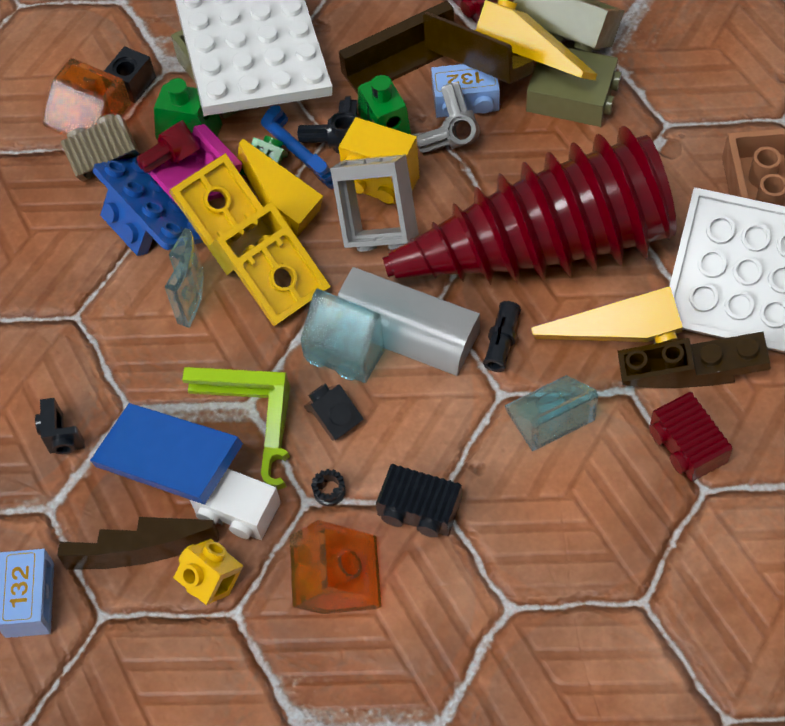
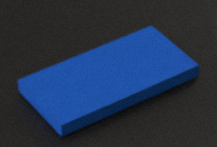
[90,403,243,505]

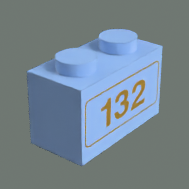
[431,64,500,118]
[0,549,54,638]

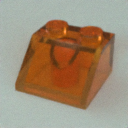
[290,520,382,614]

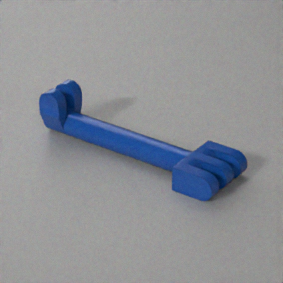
[261,105,334,189]

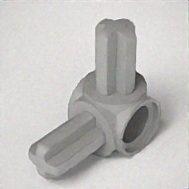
[417,82,480,153]

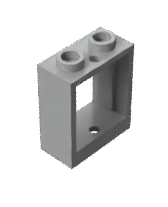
[330,154,419,252]

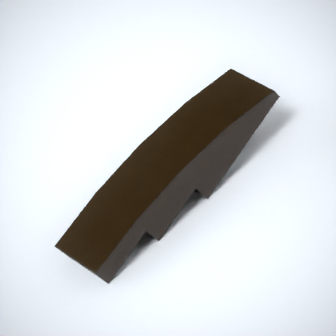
[57,517,219,570]

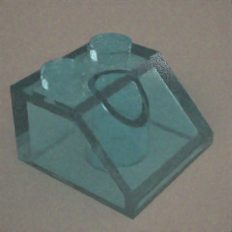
[300,288,385,383]

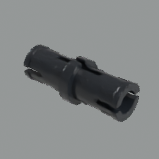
[483,301,521,372]

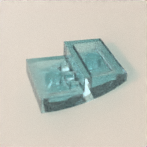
[165,228,204,328]

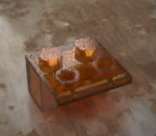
[43,58,131,136]

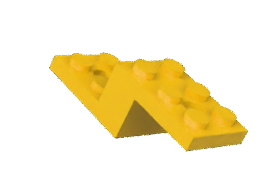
[169,153,331,326]

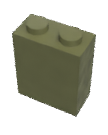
[526,47,622,127]

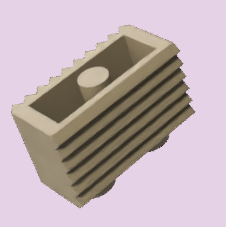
[61,114,140,182]

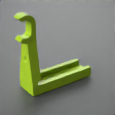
[182,367,290,490]

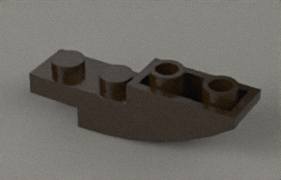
[618,331,771,388]

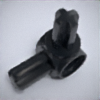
[297,96,359,153]

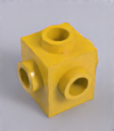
[173,539,243,605]

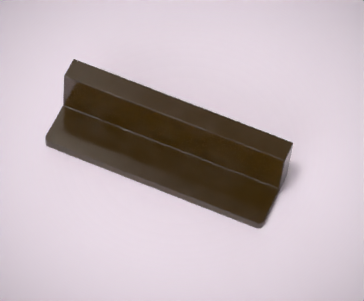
[339,0,454,94]
[423,12,534,84]

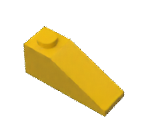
[237,139,323,237]

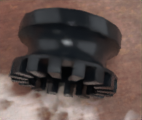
[311,469,346,506]

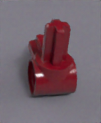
[137,120,201,173]

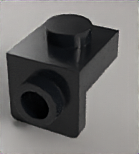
[304,383,364,441]
[35,398,85,455]

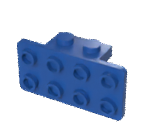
[92,156,204,256]

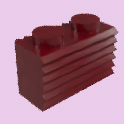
[649,391,733,482]

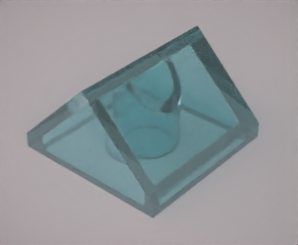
[505,375,598,452]

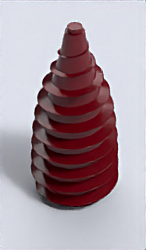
[382,126,677,285]

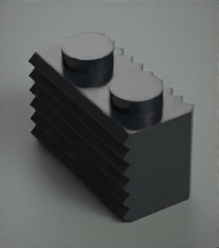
[376,464,462,537]

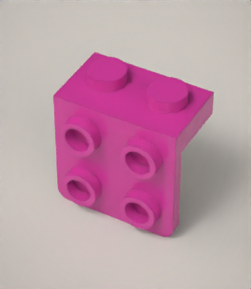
[149,124,242,204]

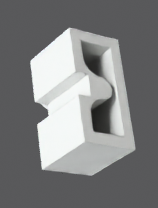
[190,469,281,541]

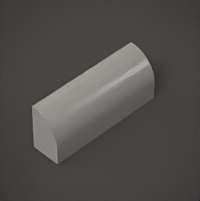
[331,267,480,376]

